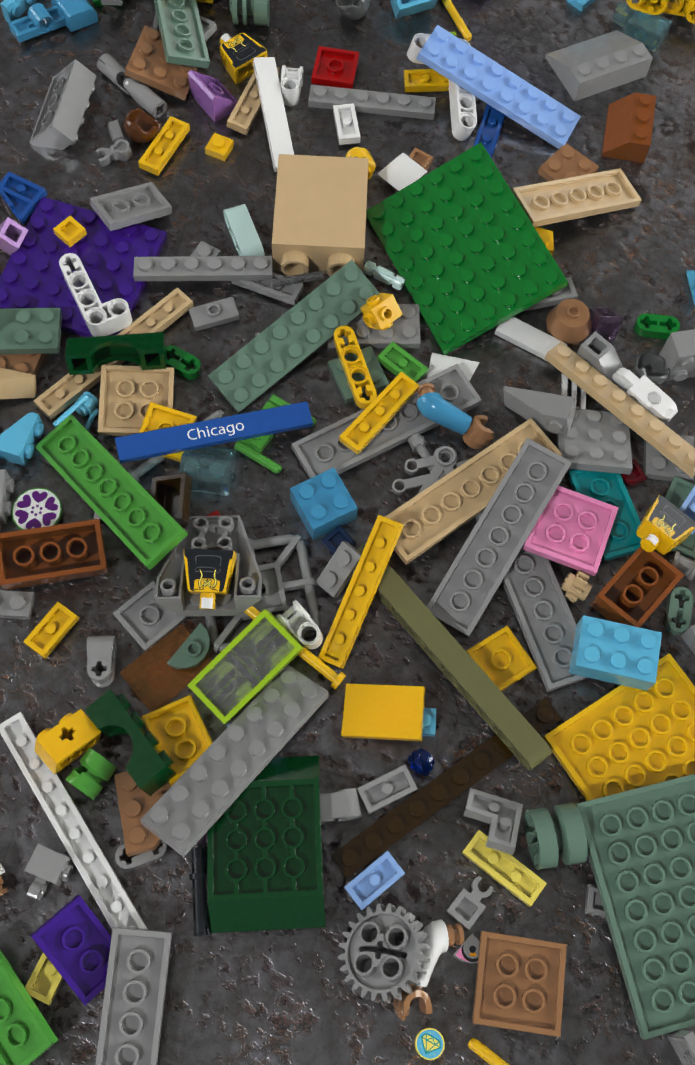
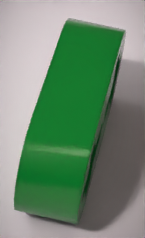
[634,313,680,339]
[166,345,202,380]

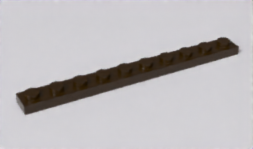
[331,697,562,879]

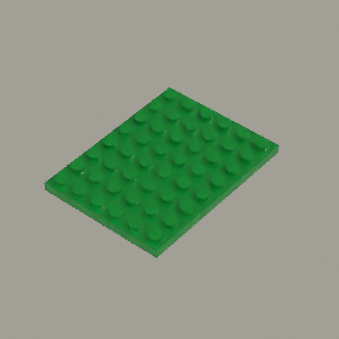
[366,142,568,355]

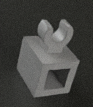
[24,844,74,901]

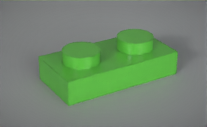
[377,341,429,383]

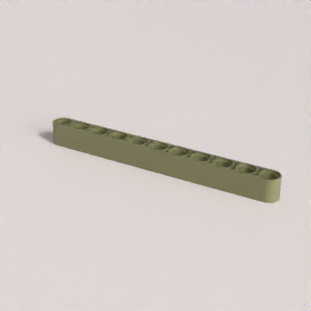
[356,542,552,771]

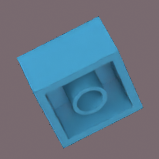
[290,467,358,540]

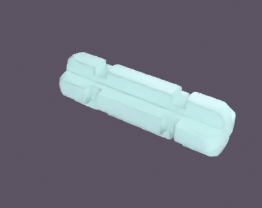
[363,261,405,290]

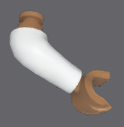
[393,919,464,1021]

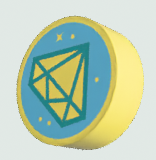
[414,1028,445,1060]

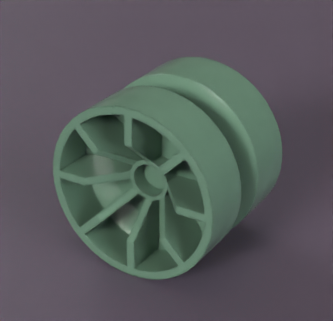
[524,803,588,870]

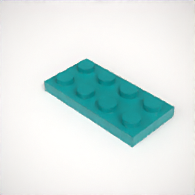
[567,469,642,562]

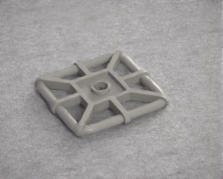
[205,534,321,653]

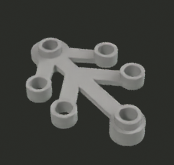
[392,446,457,495]

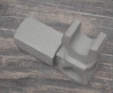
[95,120,133,167]

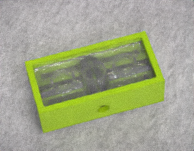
[187,609,305,725]

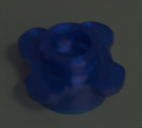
[407,748,435,776]

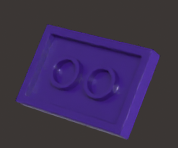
[30,895,111,1005]

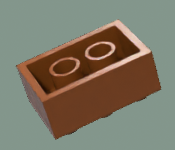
[590,546,684,628]

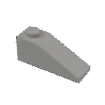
[503,386,575,435]

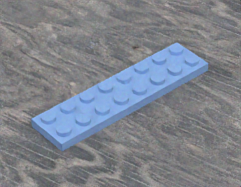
[416,25,581,149]

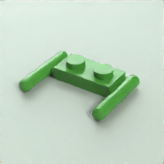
[234,394,316,474]

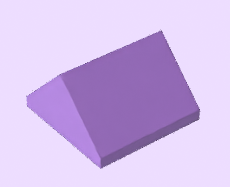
[188,70,238,122]

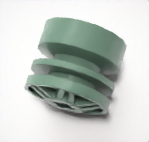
[229,0,270,26]

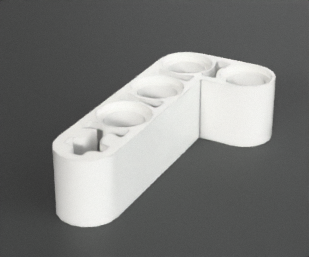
[59,253,132,337]

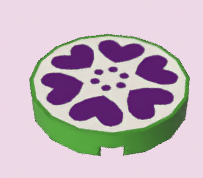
[12,488,64,530]

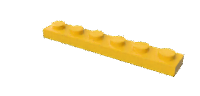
[318,515,404,669]

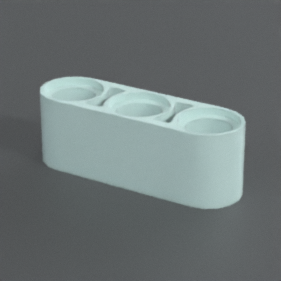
[223,204,265,256]

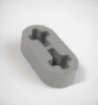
[115,841,169,870]

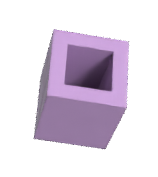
[0,217,28,255]

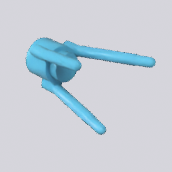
[53,391,99,432]

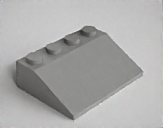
[545,30,653,102]

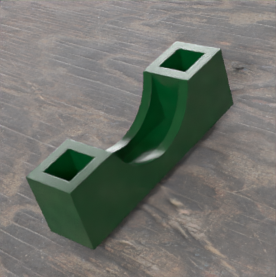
[65,332,167,375]
[85,689,176,796]

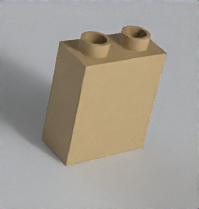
[272,154,369,277]

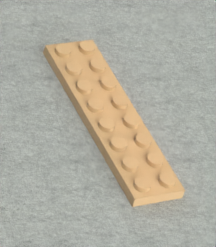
[385,418,562,565]

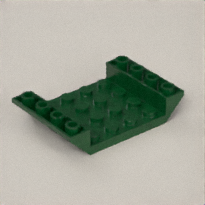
[207,755,326,933]

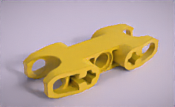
[626,0,695,24]

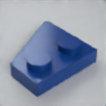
[0,172,48,225]

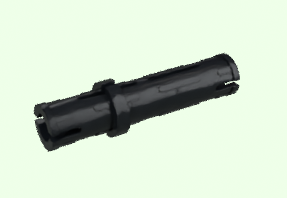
[189,846,212,937]

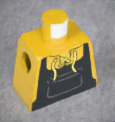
[219,33,268,84]
[636,495,695,555]
[184,549,237,610]

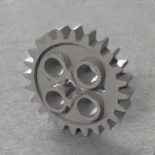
[338,903,431,1004]

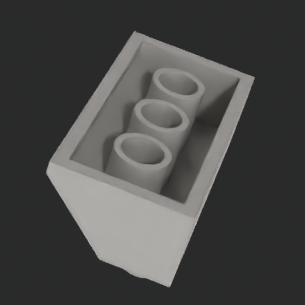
[29,59,97,150]

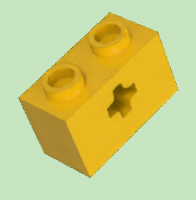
[34,709,101,775]

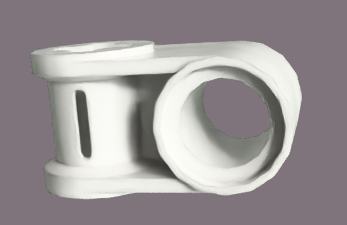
[280,65,304,106]
[276,599,323,650]

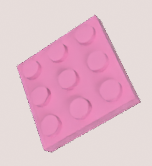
[522,486,619,576]

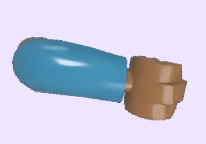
[416,383,495,449]

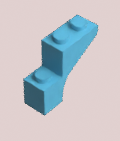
[0,412,44,466]

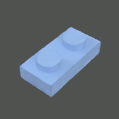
[344,851,405,911]

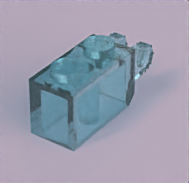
[612,2,672,52]

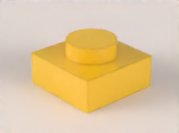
[205,133,234,161]
[53,216,87,247]

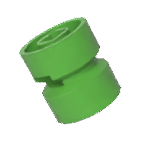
[65,748,118,800]

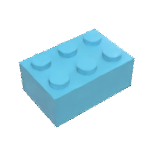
[569,615,662,691]

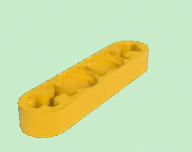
[333,325,377,409]

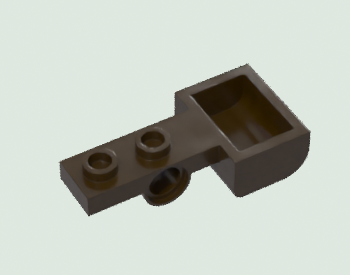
[94,472,192,528]

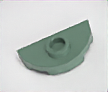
[167,623,210,670]

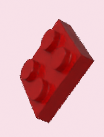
[311,46,360,89]

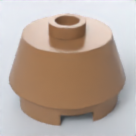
[546,299,592,346]

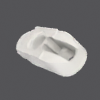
[612,368,678,423]

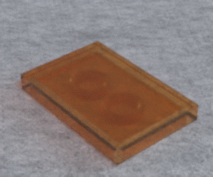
[119,624,212,712]

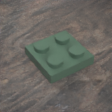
[328,346,389,404]

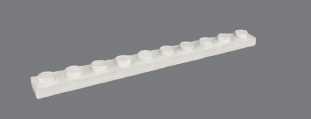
[0,712,148,930]

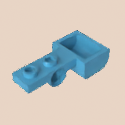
[8,0,99,43]

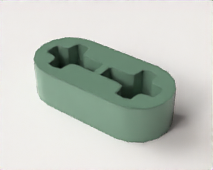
[664,587,693,635]

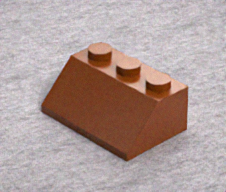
[601,92,656,163]

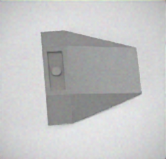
[154,515,262,617]

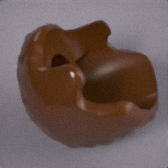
[124,108,161,144]

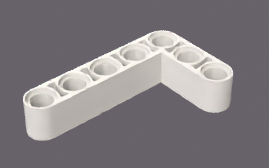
[407,33,477,141]

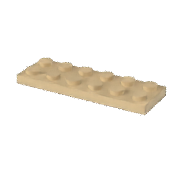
[511,168,642,227]

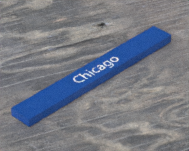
[115,402,313,464]

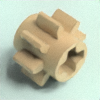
[561,570,593,603]

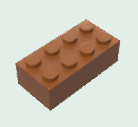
[0,519,109,590]

